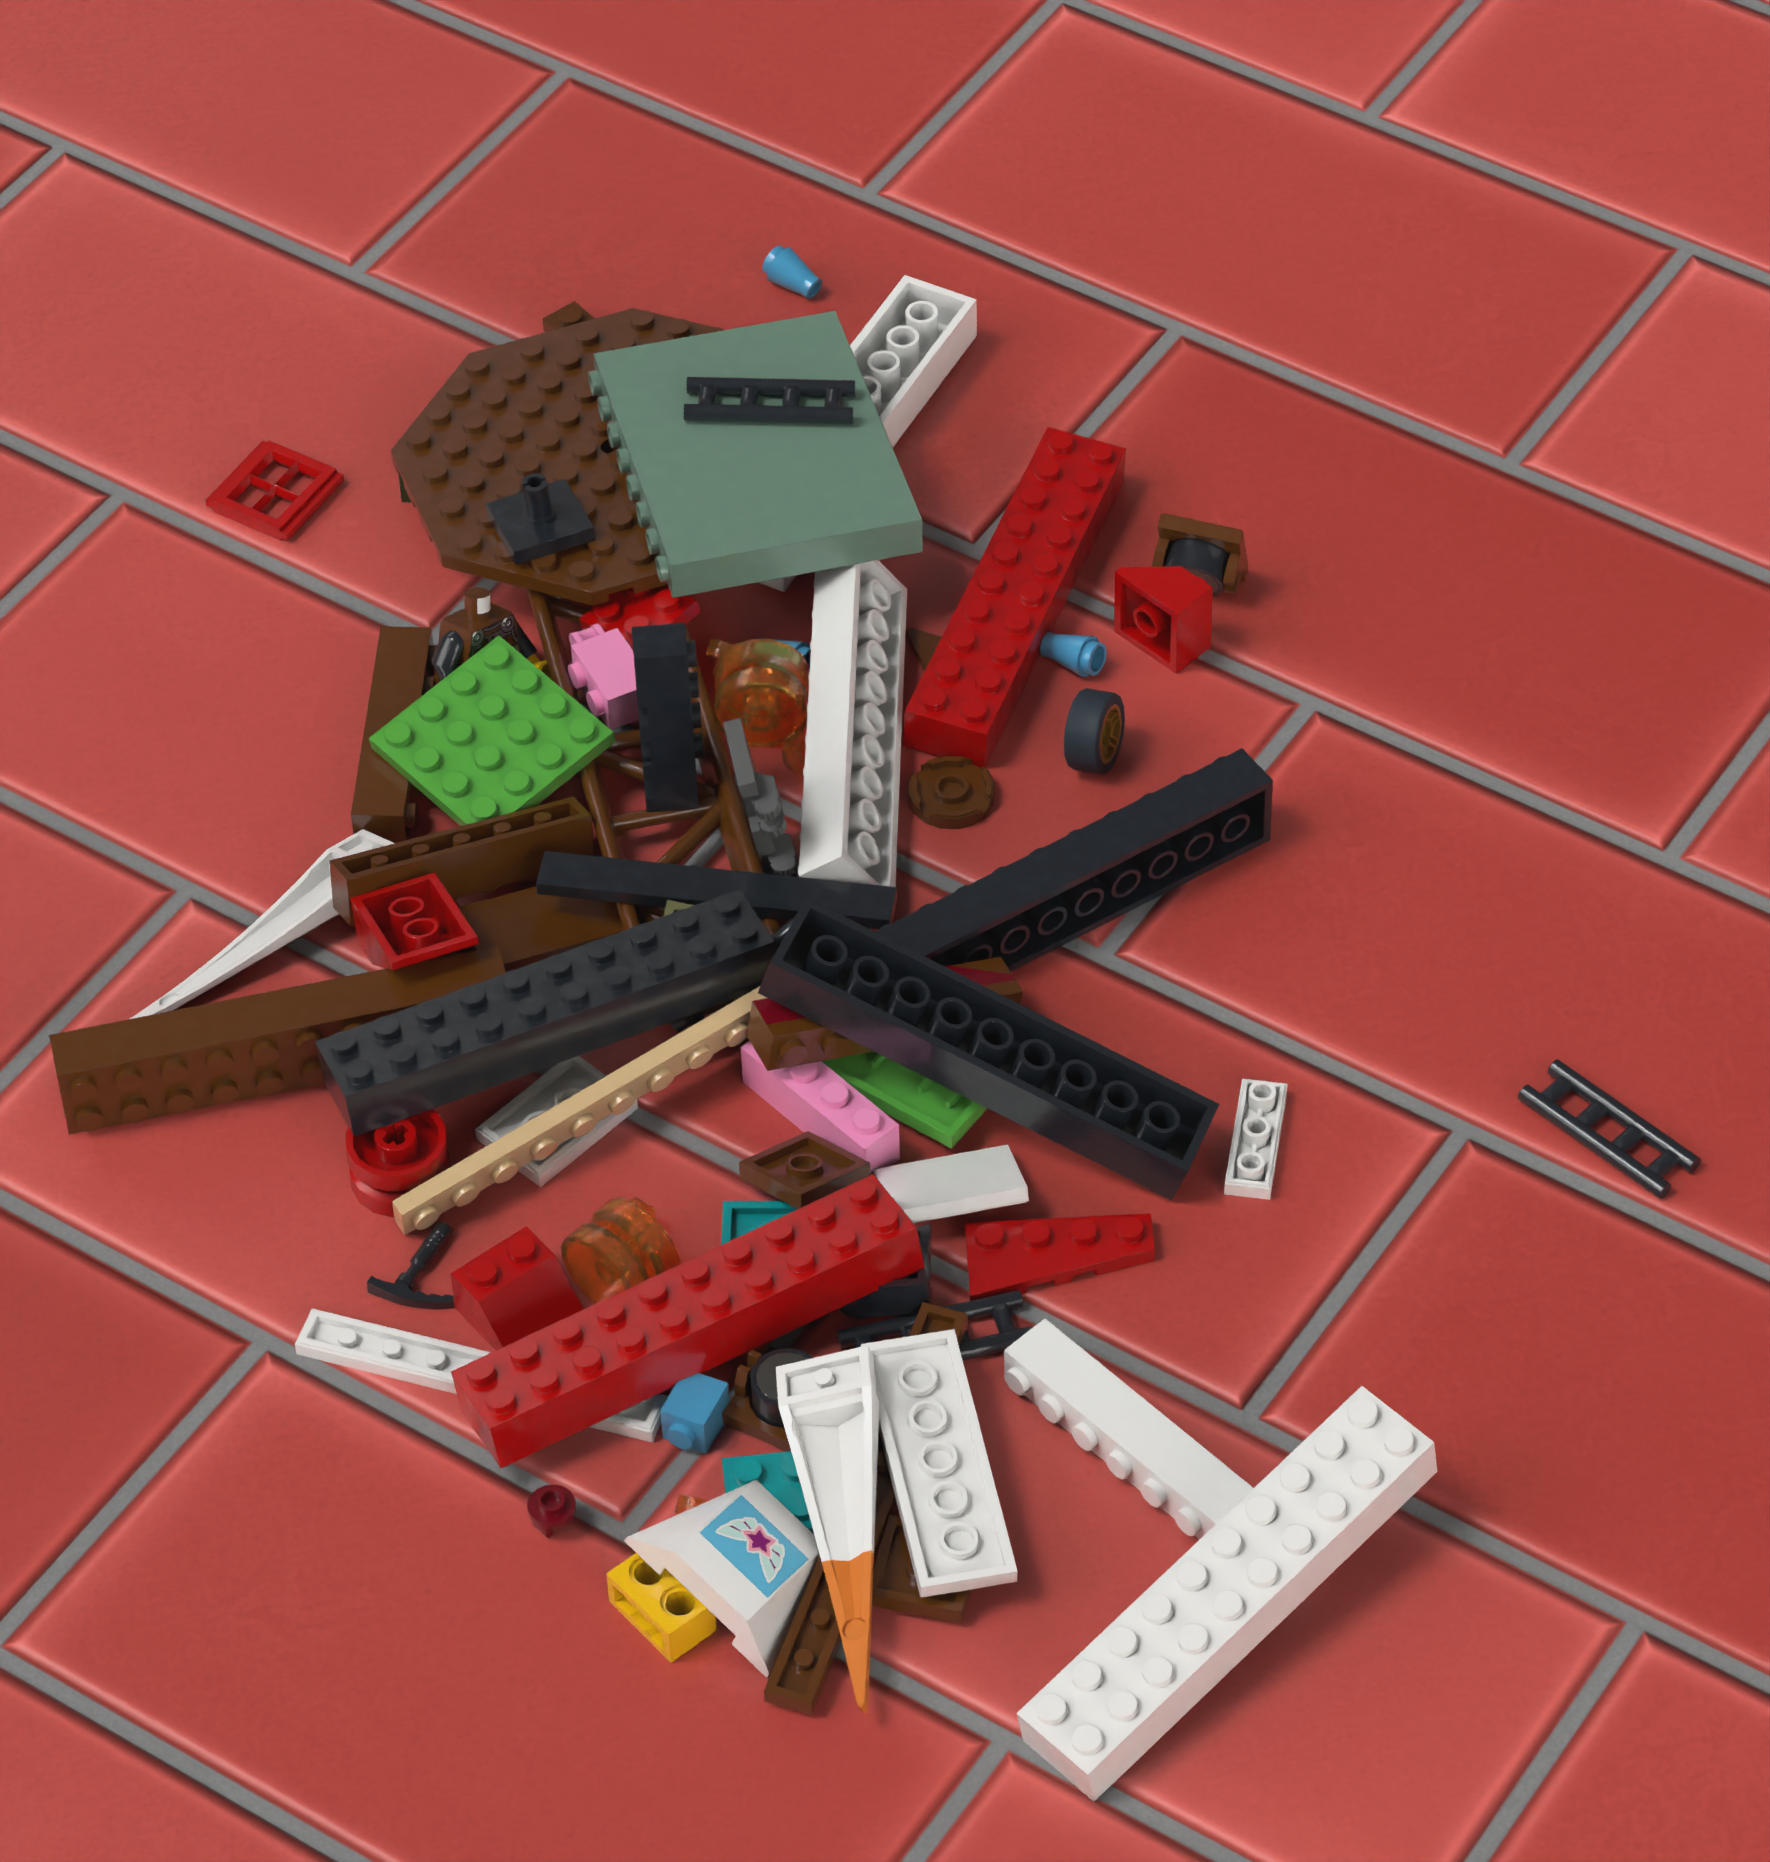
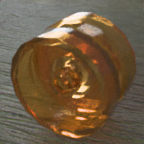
[714,639,809,747]
[561,1197,681,1304]

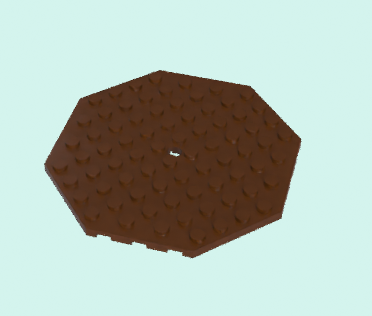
[391,308,724,606]

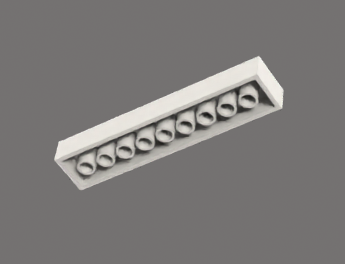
[758,275,977,592]
[798,560,907,887]
[1016,1386,1437,1802]

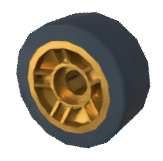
[1064,688,1125,775]

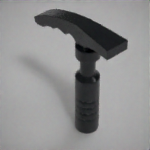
[367,1221,455,1309]

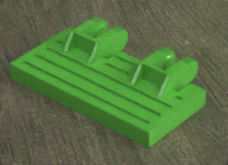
[822,1052,988,1149]

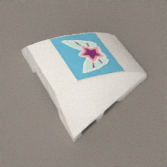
[624,1480,820,1678]

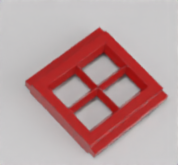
[205,440,344,541]

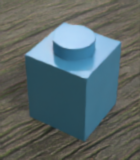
[660,1373,730,1454]

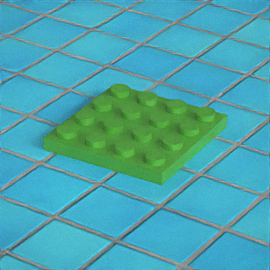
[369,636,615,826]

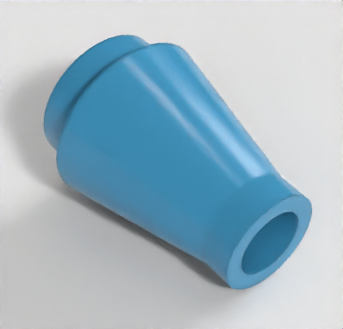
[762,245,822,299]
[1040,632,1107,677]

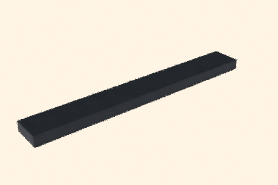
[536,851,897,930]

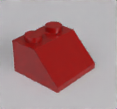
[1114,566,1213,674]
[450,1226,584,1350]

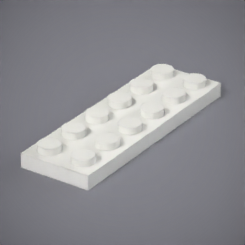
[860,1329,1018,1598]

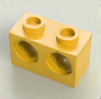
[606,1553,717,1663]

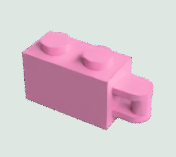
[568,623,639,730]

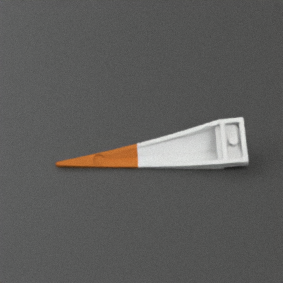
[776,1345,880,1714]

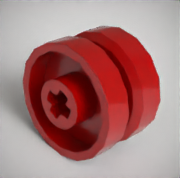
[346,1109,451,1217]

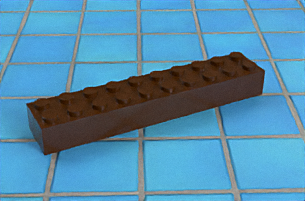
[49,946,506,1134]

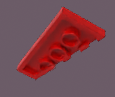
[965,1213,1155,1301]

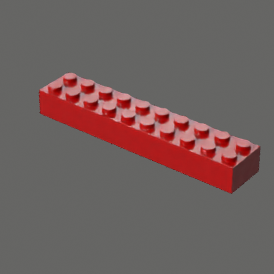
[903,427,1126,768]
[451,1174,925,1469]

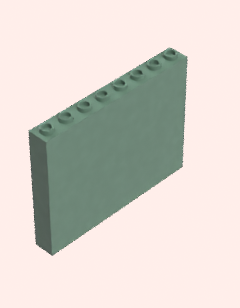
[588,311,922,598]

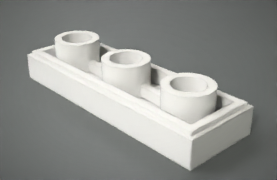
[1224,1079,1288,1200]

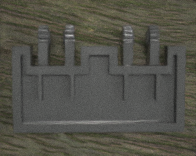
[723,718,799,877]

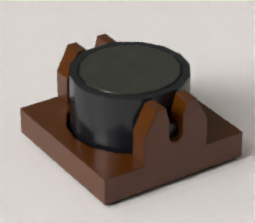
[1152,513,1249,596]
[722,1345,813,1451]

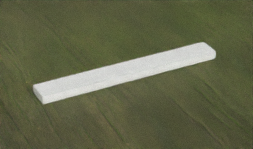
[295,1308,668,1443]

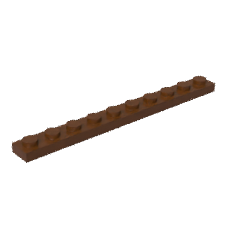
[764,1302,968,1715]

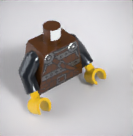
[432,587,552,685]

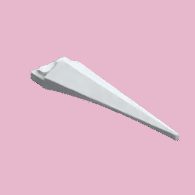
[130,829,394,1019]

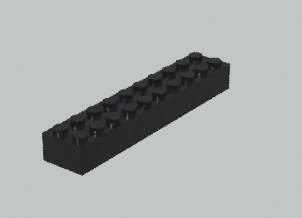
[876,748,1273,972]
[315,889,776,1137]
[758,897,1219,1200]

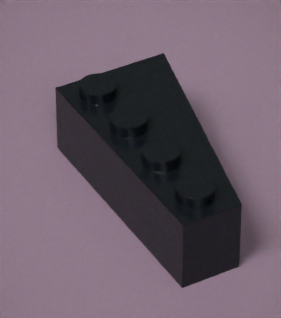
[632,623,704,812]

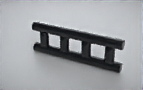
[684,377,856,424]
[1518,1059,1701,1199]
[836,1290,1033,1361]

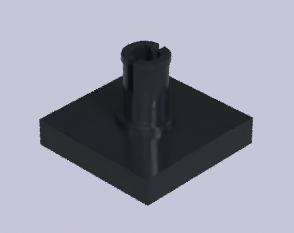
[486,473,596,565]

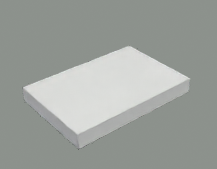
[475,1056,638,1188]
[873,1145,1029,1223]

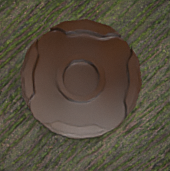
[908,756,995,829]

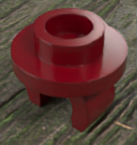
[527,1485,576,1539]

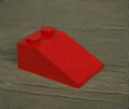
[350,872,479,970]

